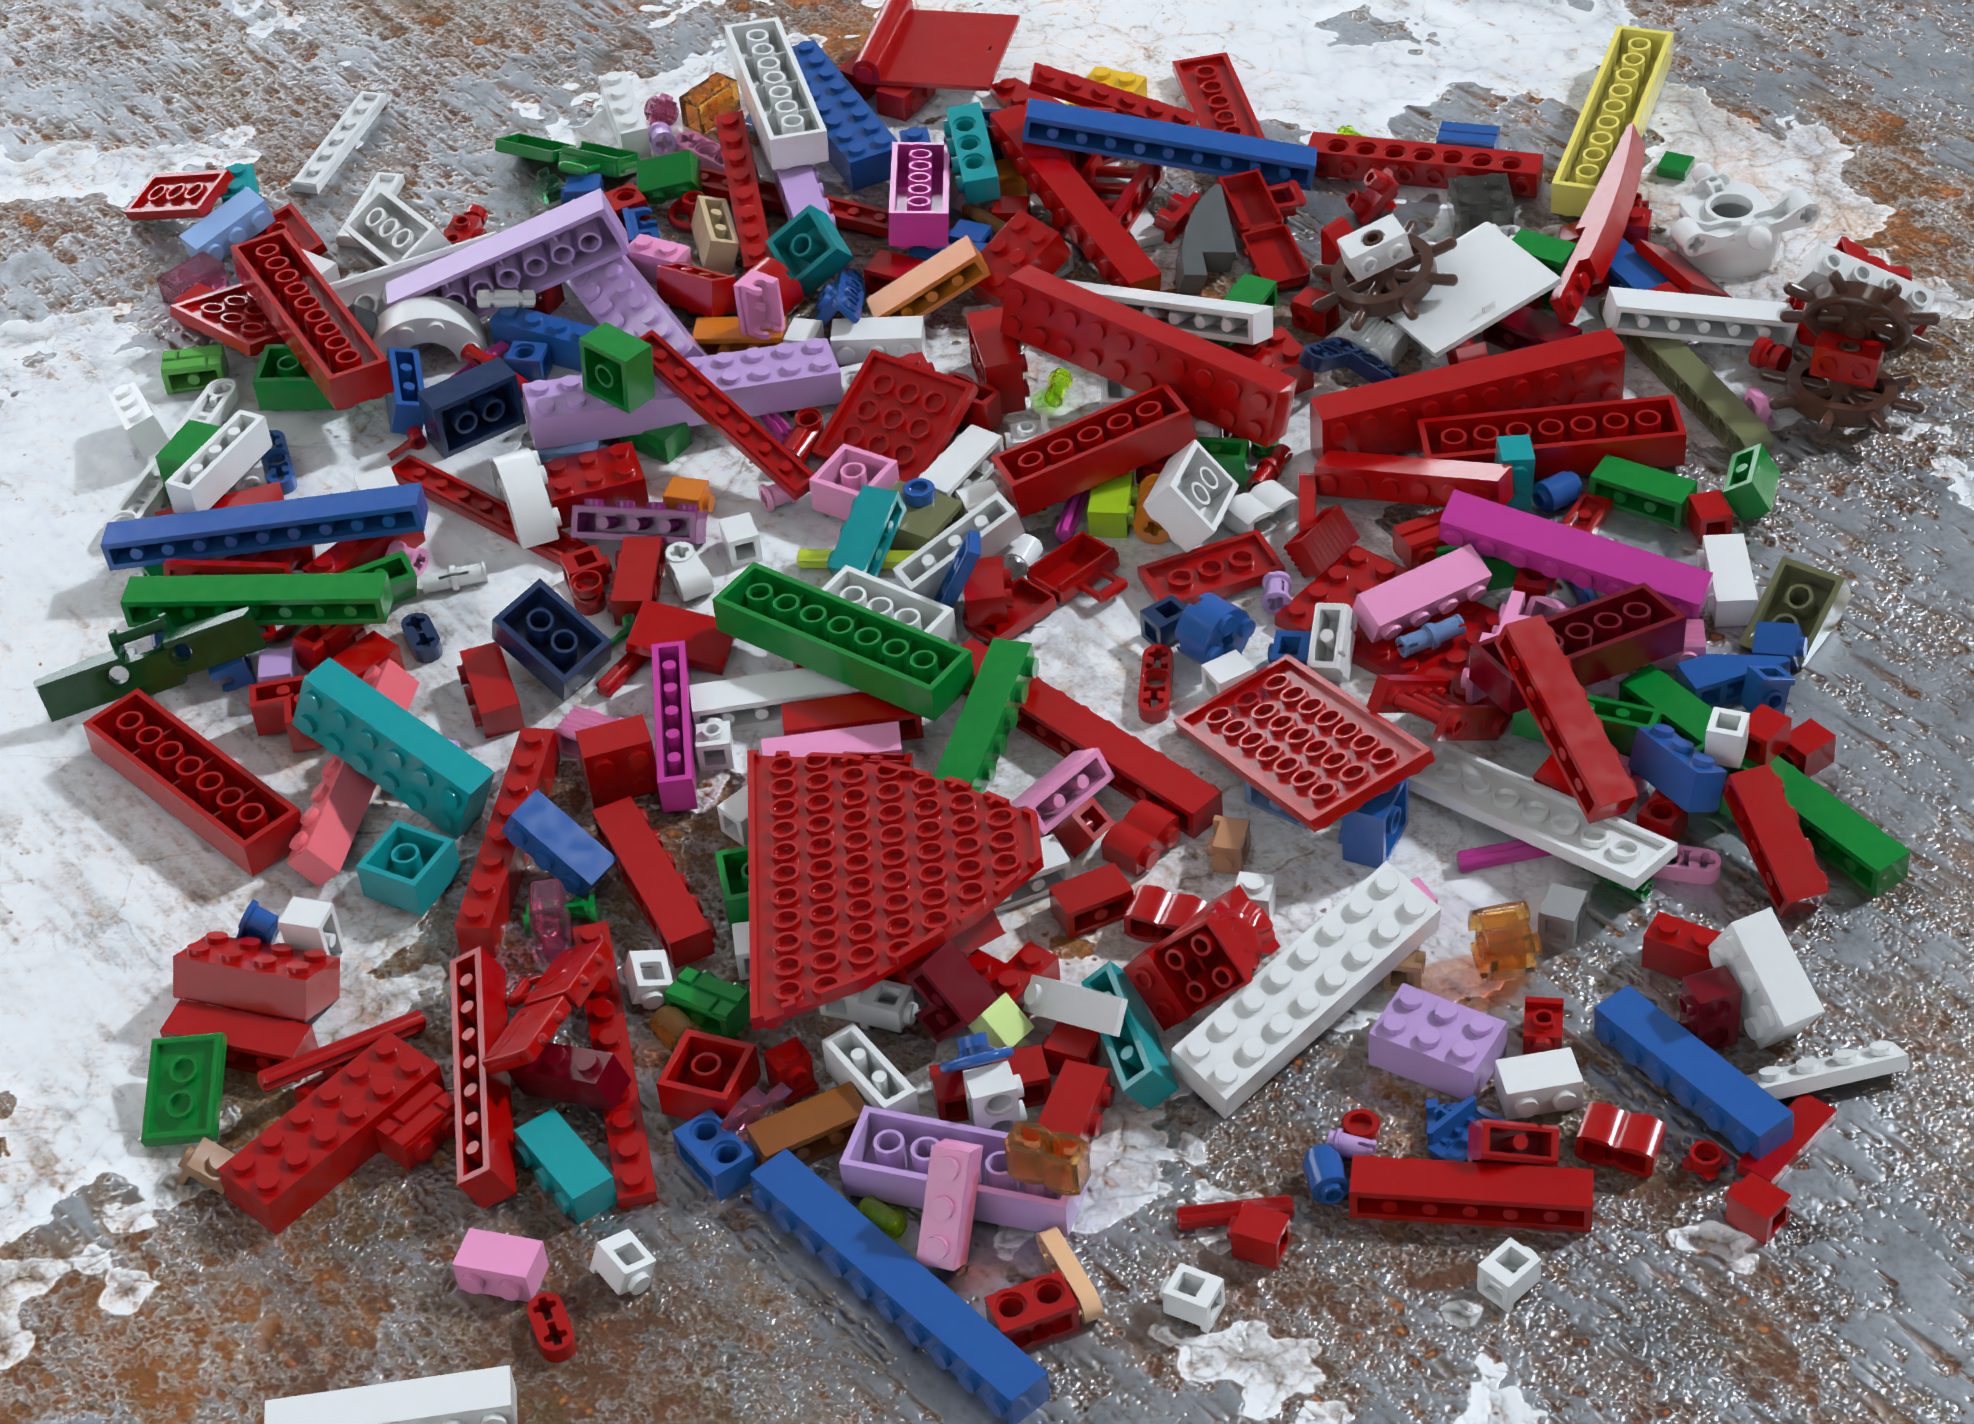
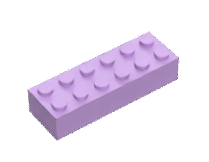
[839,1105,1090,1238]

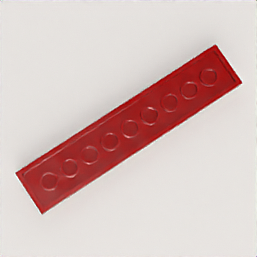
[1172,52,1296,219]

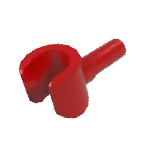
[387,425,427,460]

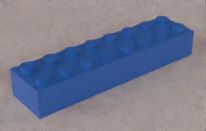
[791,40,898,192]

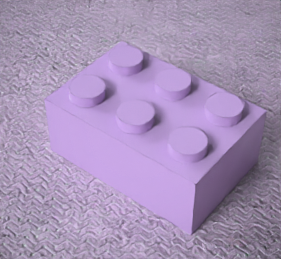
[1368,983,1507,1101]

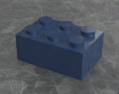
[417,357,526,459]
[492,578,612,702]

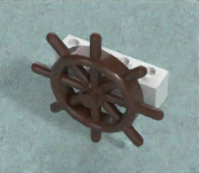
[1779,243,1941,363]

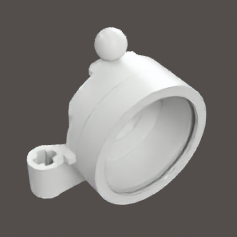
[1670,162,1821,278]

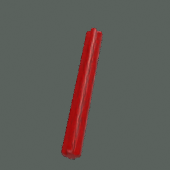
[257,1010,426,1092]

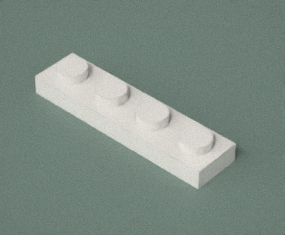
[1746,1040,1910,1100]

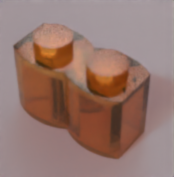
[1004,1121,1091,1196]

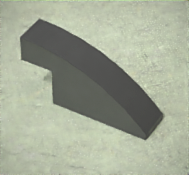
[1175,184,1237,295]

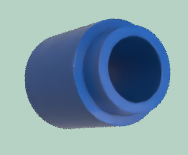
[1532,471,1583,513]
[1303,1144,1350,1204]

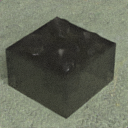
[1447,173,1515,239]

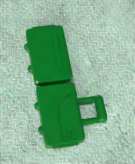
[495,133,640,178]

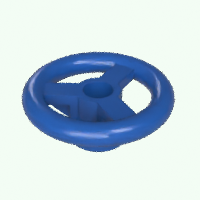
[939,1032,1014,1073]

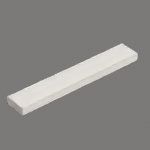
[291,91,388,194]

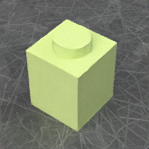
[968,992,1034,1049]

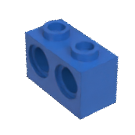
[672,1108,758,1202]

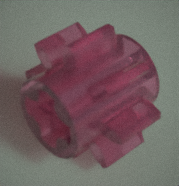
[644,92,679,126]

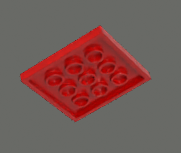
[170,283,286,356]
[811,349,979,482]

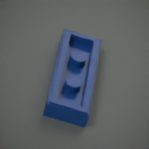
[933,530,981,608]

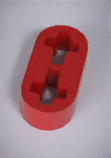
[527,1292,577,1363]

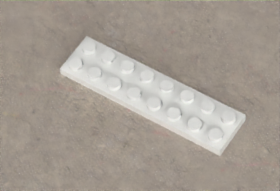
[1408,741,1678,891]

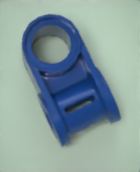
[236,899,280,945]

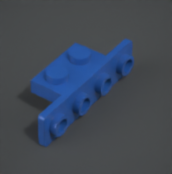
[815,266,865,326]

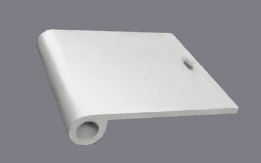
[1363,221,1562,358]

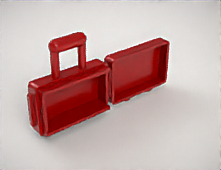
[1216,168,1310,291]
[962,531,1128,644]
[482,939,613,1075]

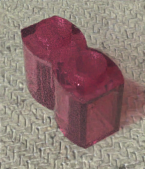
[529,879,572,963]

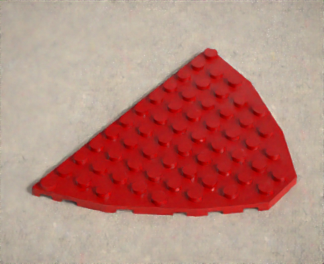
[747,750,1044,1030]

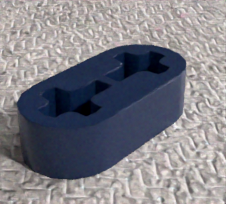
[401,613,443,664]

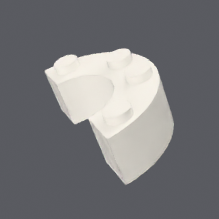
[372,296,488,362]
[490,447,562,549]

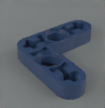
[1298,337,1406,383]

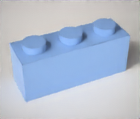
[179,187,276,270]

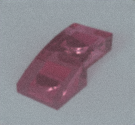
[720,1082,792,1131]

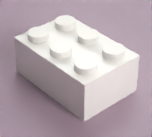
[1143,439,1239,553]
[1708,907,1825,1049]

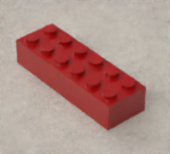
[991,382,1198,518]
[217,1031,446,1235]

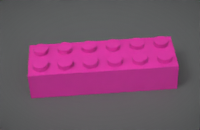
[889,142,950,249]

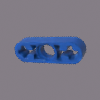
[261,430,297,495]

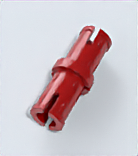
[1246,444,1293,492]

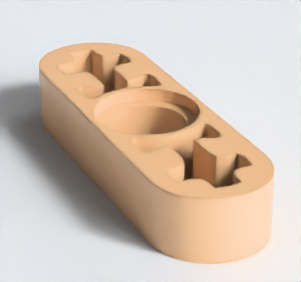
[1036,1226,1104,1324]

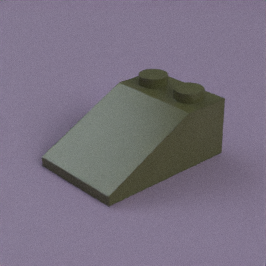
[1738,556,1852,669]

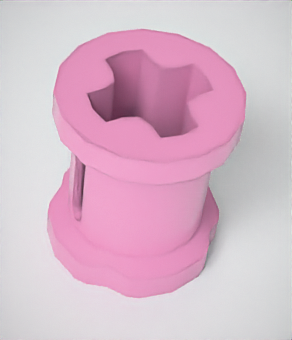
[758,483,799,512]
[385,540,429,576]

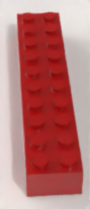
[230,229,394,411]
[1000,265,1297,448]
[1309,328,1626,461]

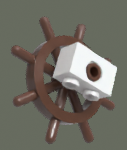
[1311,213,1458,332]

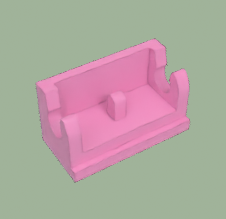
[733,269,786,340]

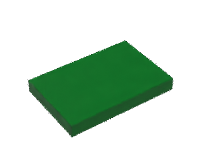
[141,1032,228,1147]

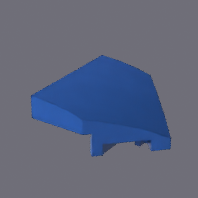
[1425,1096,1506,1162]

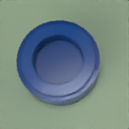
[902,478,936,508]

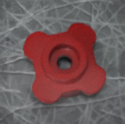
[1682,1140,1729,1181]

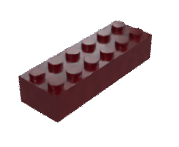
[1469,582,1687,715]

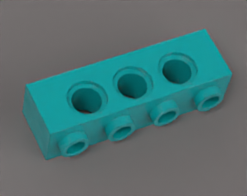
[942,102,1001,205]

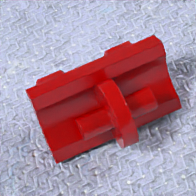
[1345,167,1400,226]
[1153,191,1201,244]

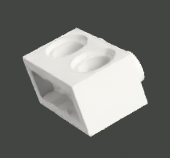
[963,1060,1027,1135]

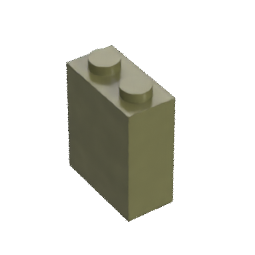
[889,480,964,550]

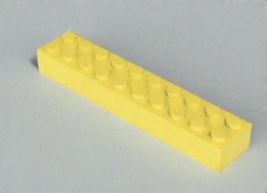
[1550,25,1674,217]

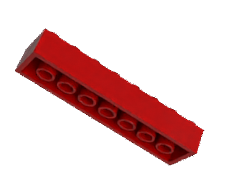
[1417,395,1687,480]
[82,688,303,877]

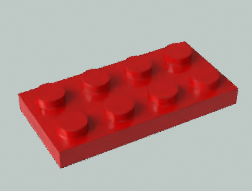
[124,169,234,221]
[1137,529,1286,605]

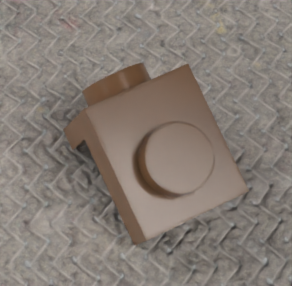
[177,1137,235,1195]

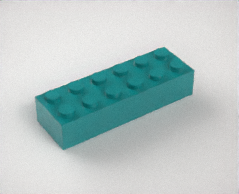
[292,657,495,840]

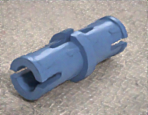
[1396,614,1466,658]

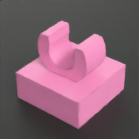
[1742,388,1774,425]

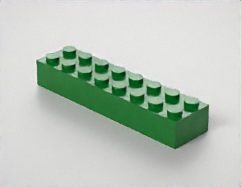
[712,562,975,722]

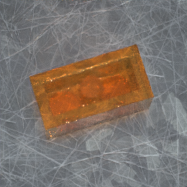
[679,72,741,134]

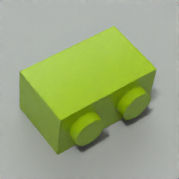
[1087,472,1139,538]

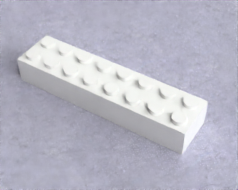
[724,17,829,170]
[1171,861,1442,1119]

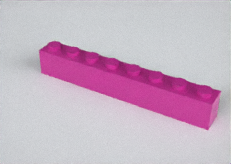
[1439,489,1713,619]

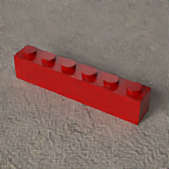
[1314,450,1514,507]
[1494,614,1638,824]
[591,796,717,969]
[1349,1155,1594,1232]

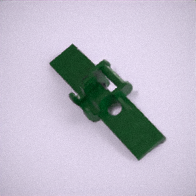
[33,606,267,722]

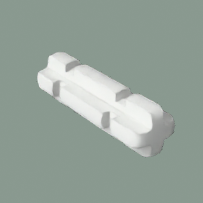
[476,290,536,308]

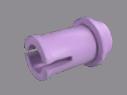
[1326,1128,1377,1159]

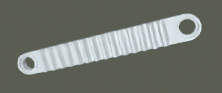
[107,378,239,523]

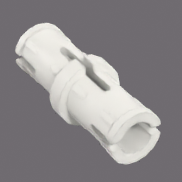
[420,561,488,595]

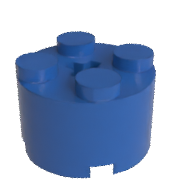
[1175,593,1256,665]

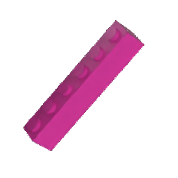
[651,640,698,813]

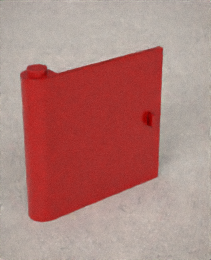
[852,0,1020,91]

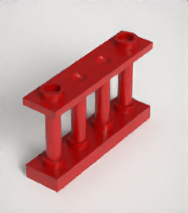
[1051,154,1164,239]
[163,545,316,576]
[1366,674,1509,741]

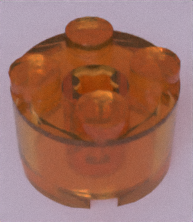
[1468,900,1542,983]

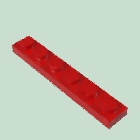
[1028,62,1197,127]

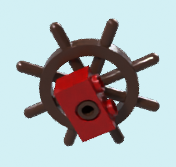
[1759,330,1924,435]

